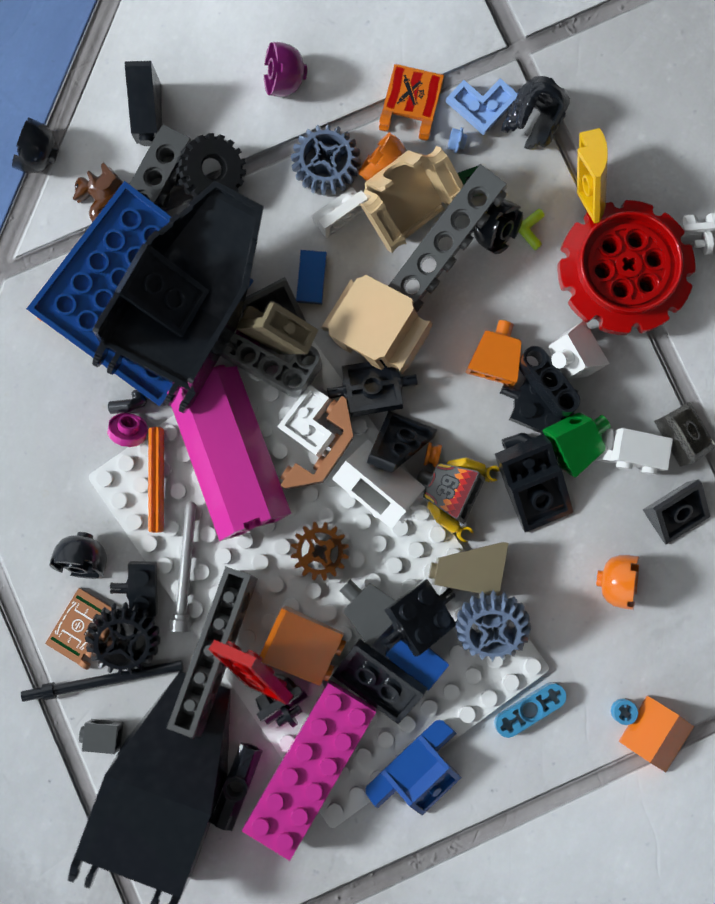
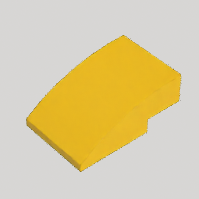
[577,128,608,223]

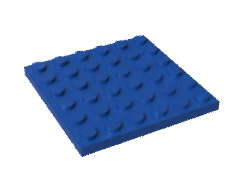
[26,181,254,407]

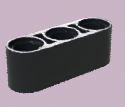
[519,346,580,418]

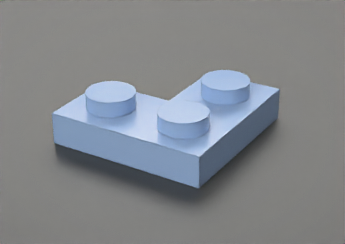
[446,78,518,136]

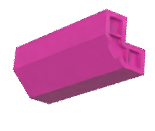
[167,365,292,541]

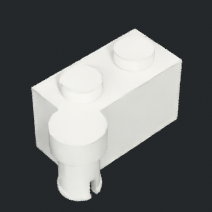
[596,428,673,475]

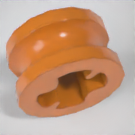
[424,442,442,468]

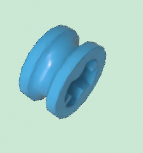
[611,699,638,725]

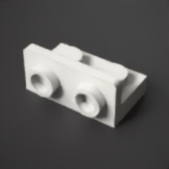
[312,188,368,238]

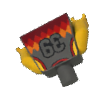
[416,457,500,542]

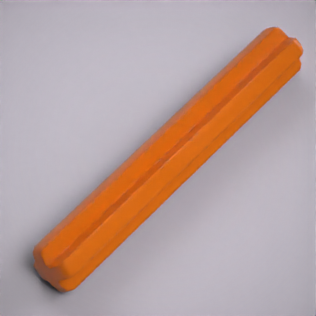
[148,427,164,533]

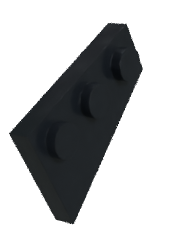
[367,411,438,473]

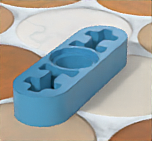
[494,682,566,738]

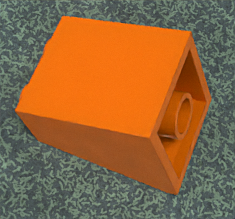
[260,605,346,686]

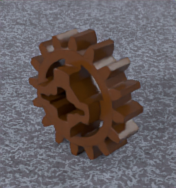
[291,522,349,581]

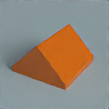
[619,696,694,773]

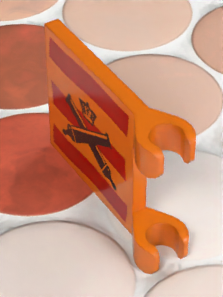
[379,64,444,141]

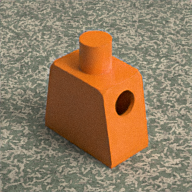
[465,320,521,387]

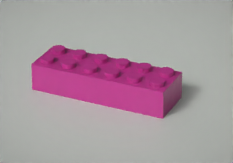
[242,679,376,861]

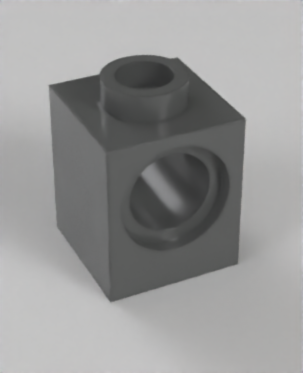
[79,719,123,754]

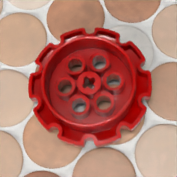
[557,200,696,335]

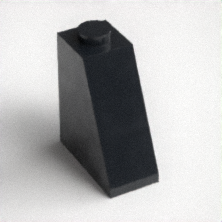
[125,61,162,146]

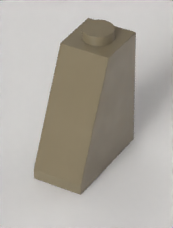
[428,542,509,596]

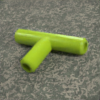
[519,209,545,250]

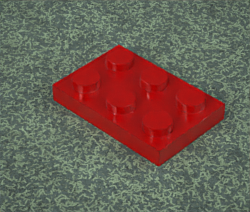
[208,640,293,705]

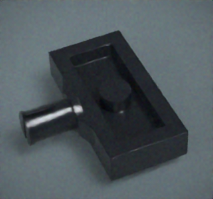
[110,561,158,617]

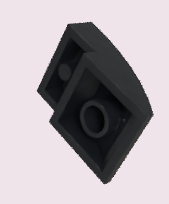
[495,434,574,533]

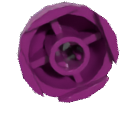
[264,42,308,97]

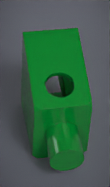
[543,413,611,478]

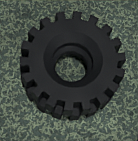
[176,133,246,199]

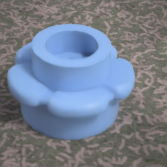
[448,127,467,153]

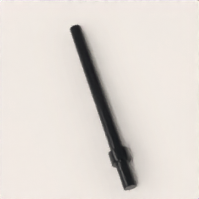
[21,660,184,702]

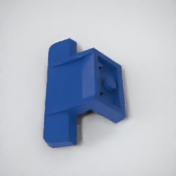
[365,720,462,815]

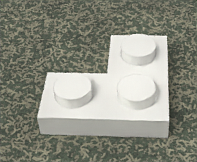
[277,385,336,458]

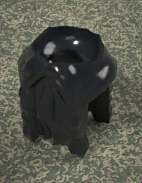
[501,76,570,149]

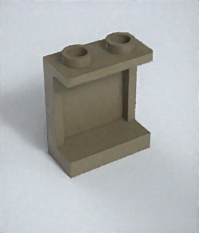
[236,302,319,354]

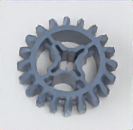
[291,124,361,196]
[456,590,531,662]

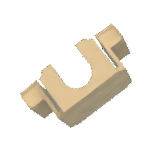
[359,146,464,253]
[321,275,433,374]

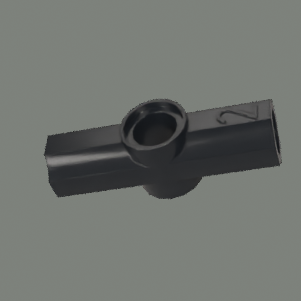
[210,742,263,831]

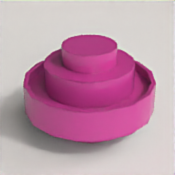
[107,413,148,447]

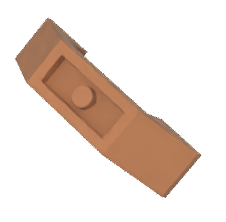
[280,396,353,490]

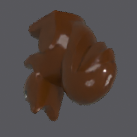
[73,162,123,222]

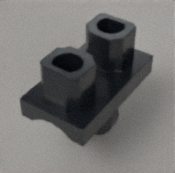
[255,677,308,728]

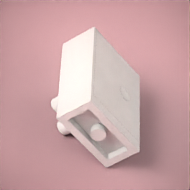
[332,439,426,529]

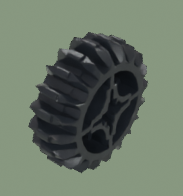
[85,602,161,676]

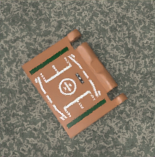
[45,588,111,670]

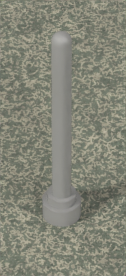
[169,501,196,632]

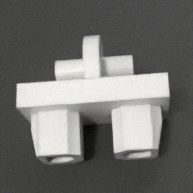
[680,213,715,255]

